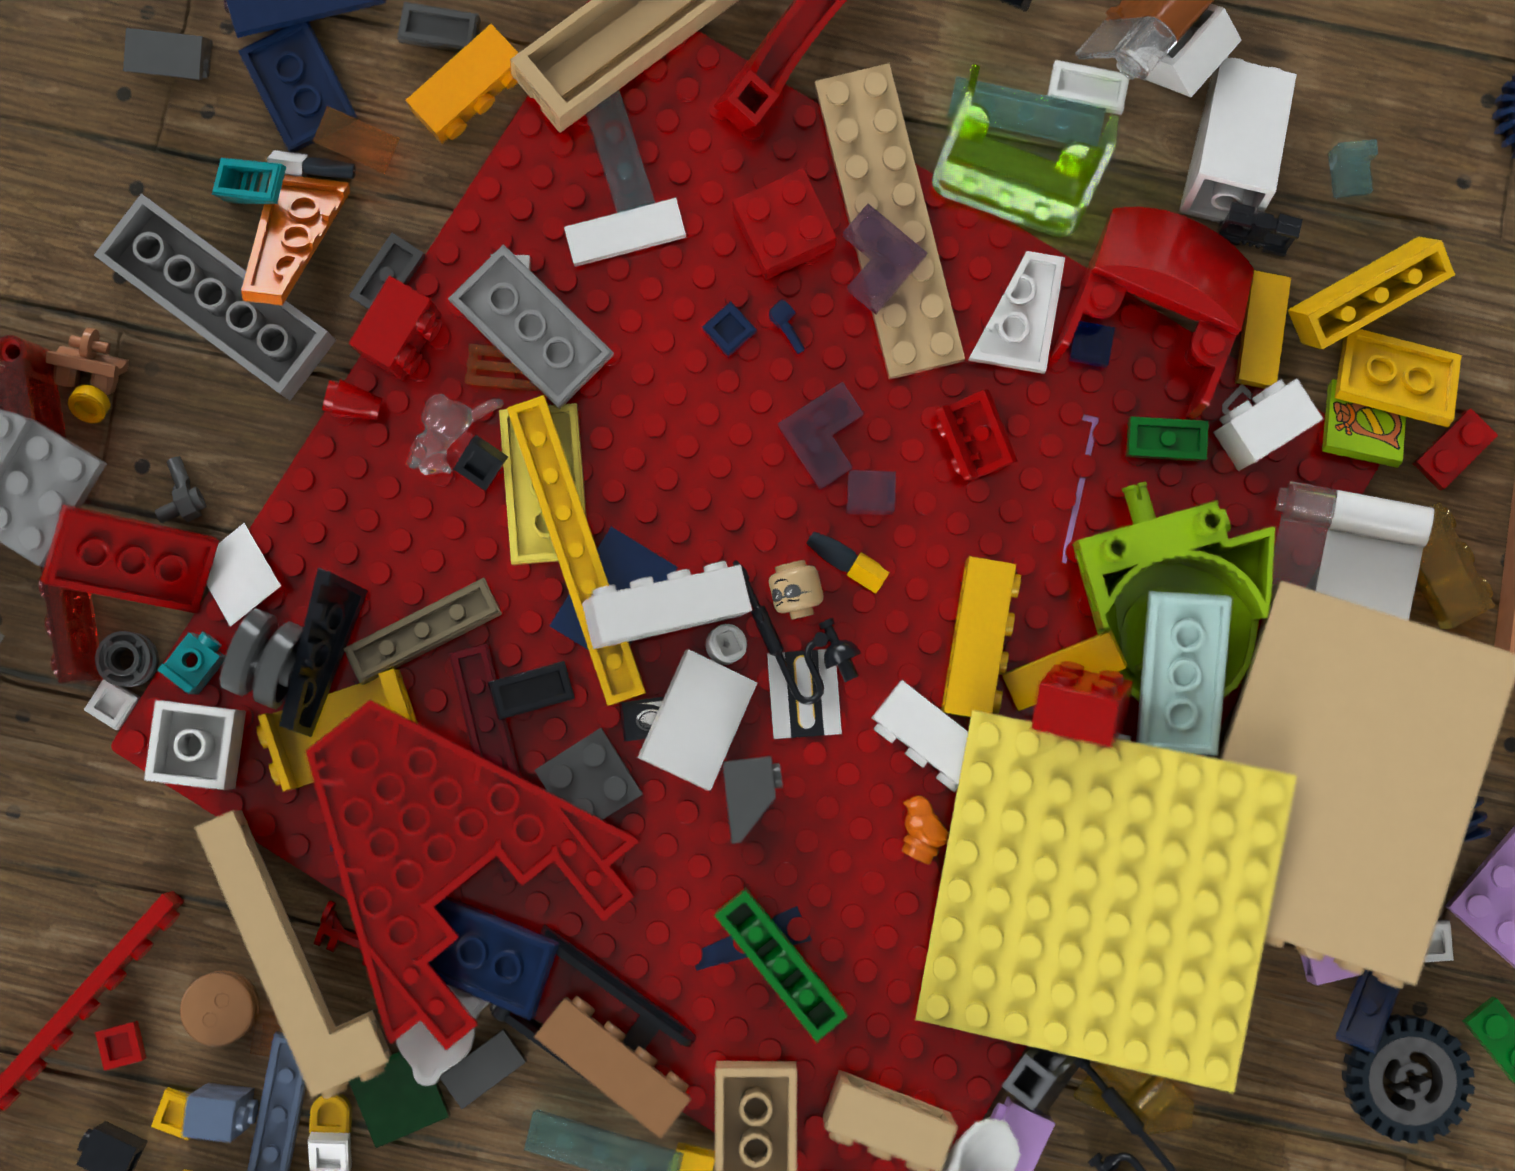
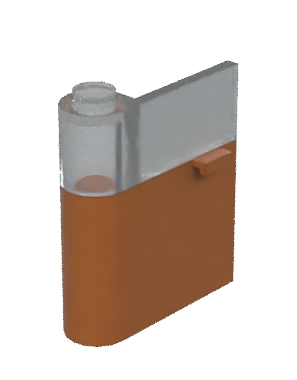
[1075,0,1214,80]

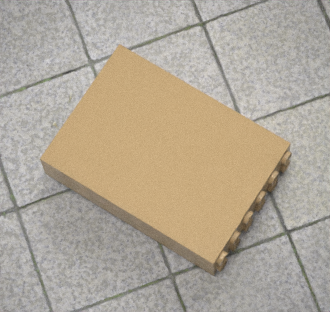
[1217,581,1515,989]

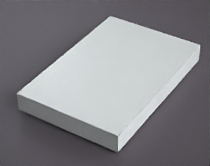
[638,649,757,791]

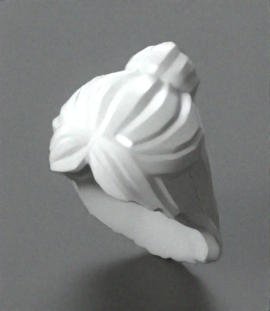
[941,1118,1021,1171]

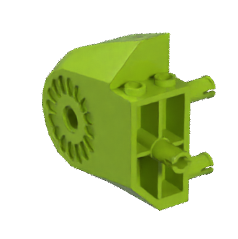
[1072,482,1275,702]

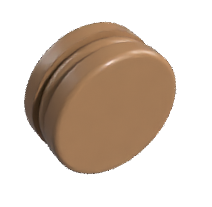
[180,970,260,1047]

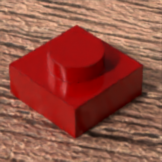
[95,1020,147,1071]

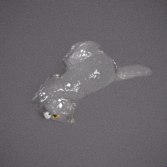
[407,394,504,475]

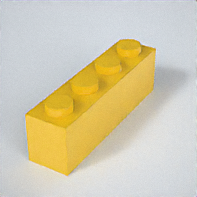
[1287,237,1455,350]
[941,556,1021,718]

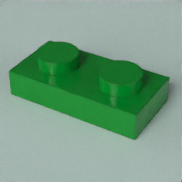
[1126,417,1209,462]
[1462,996,1515,1084]

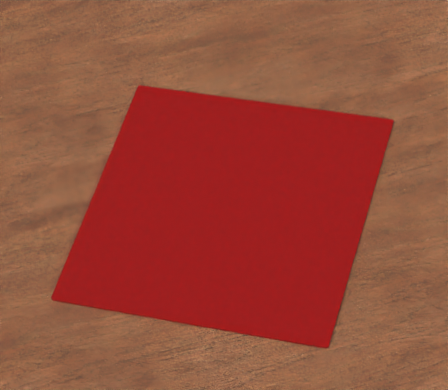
[111,0,1380,1171]

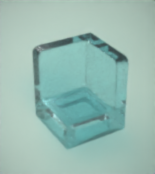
[1328,139,1378,198]

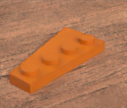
[241,175,350,306]

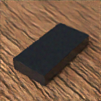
[488,661,575,721]

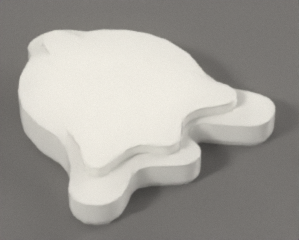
[396,985,490,1086]

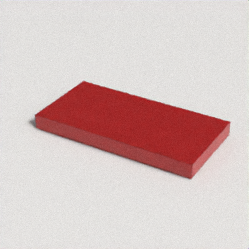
[41,504,219,614]

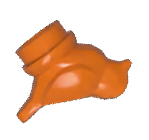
[901,796,950,864]

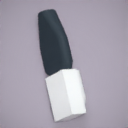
[268,150,356,179]

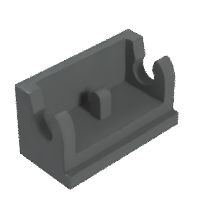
[123,28,213,80]

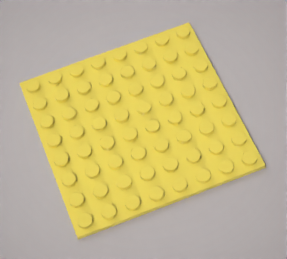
[915,710,1297,1093]

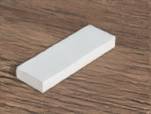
[564,198,686,267]

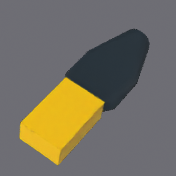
[806,531,890,594]

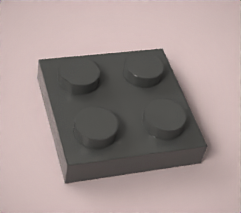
[534,728,643,820]

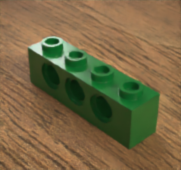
[715,887,848,1042]

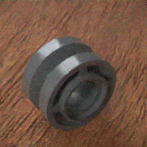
[95,631,159,687]

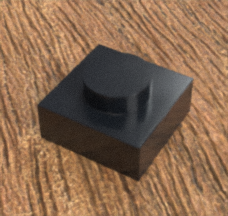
[453,435,508,491]

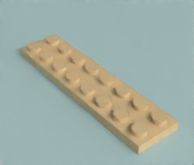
[814,63,965,380]

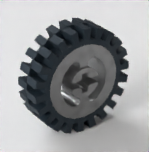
[1342,1014,1475,1144]

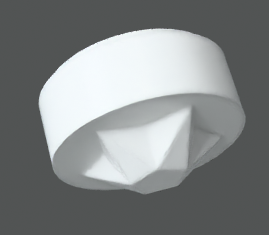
[706,624,747,665]

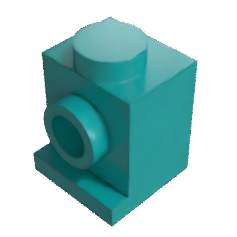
[158,631,226,695]

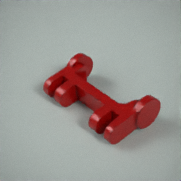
[314,900,366,966]

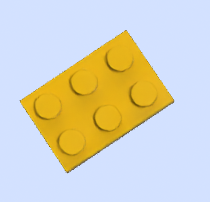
[1334,329,1462,428]

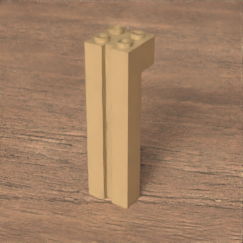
[510,0,739,133]
[195,811,391,1099]

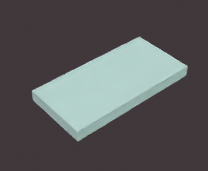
[1136,591,1232,756]

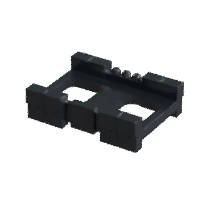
[1217,202,1303,257]

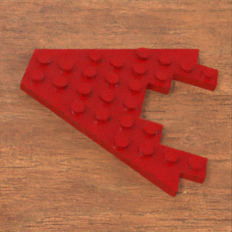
[305,699,638,1051]

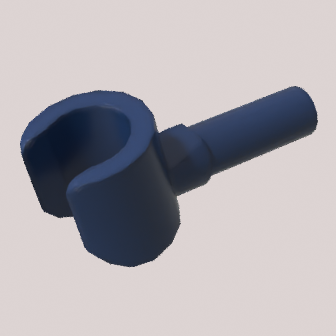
[769,299,806,354]

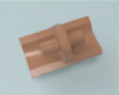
[46,327,129,395]

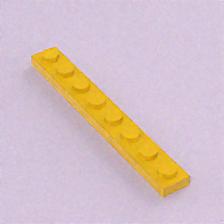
[507,395,646,706]

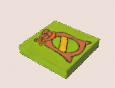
[1322,379,1406,468]

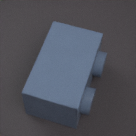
[182,1083,258,1142]

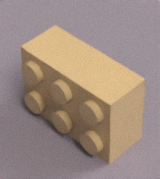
[715,1061,797,1171]
[823,1070,957,1171]

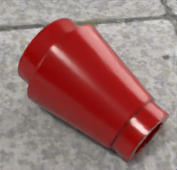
[322,379,383,420]

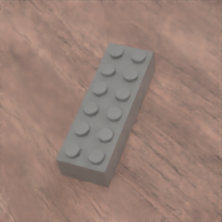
[94,193,336,401]

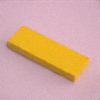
[1235,270,1291,389]
[1002,629,1128,711]

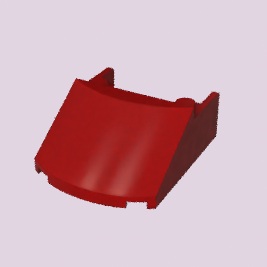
[1050,206,1255,420]

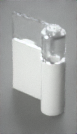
[1272,481,1434,621]

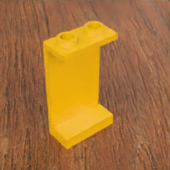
[257,669,418,791]

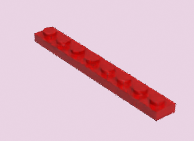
[0,891,184,1112]

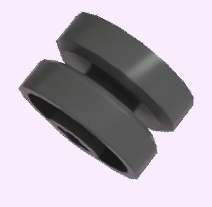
[220,608,303,710]

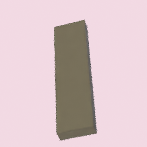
[344,578,502,685]

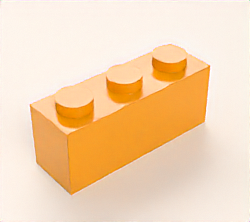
[405,24,518,144]

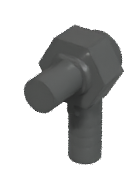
[155,456,207,524]

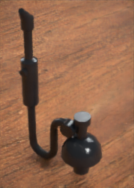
[733,560,861,705]
[1080,1059,1176,1171]

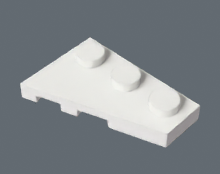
[968,251,1065,374]

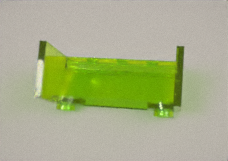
[932,64,1119,238]

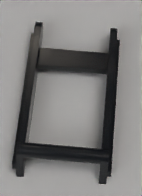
[490,925,696,1092]

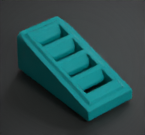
[212,158,286,204]

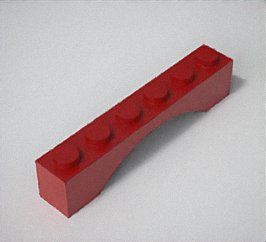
[713,0,847,131]

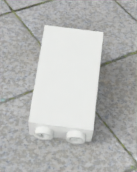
[1179,57,1297,230]

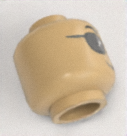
[769,560,824,620]

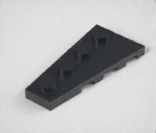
[279,568,368,737]

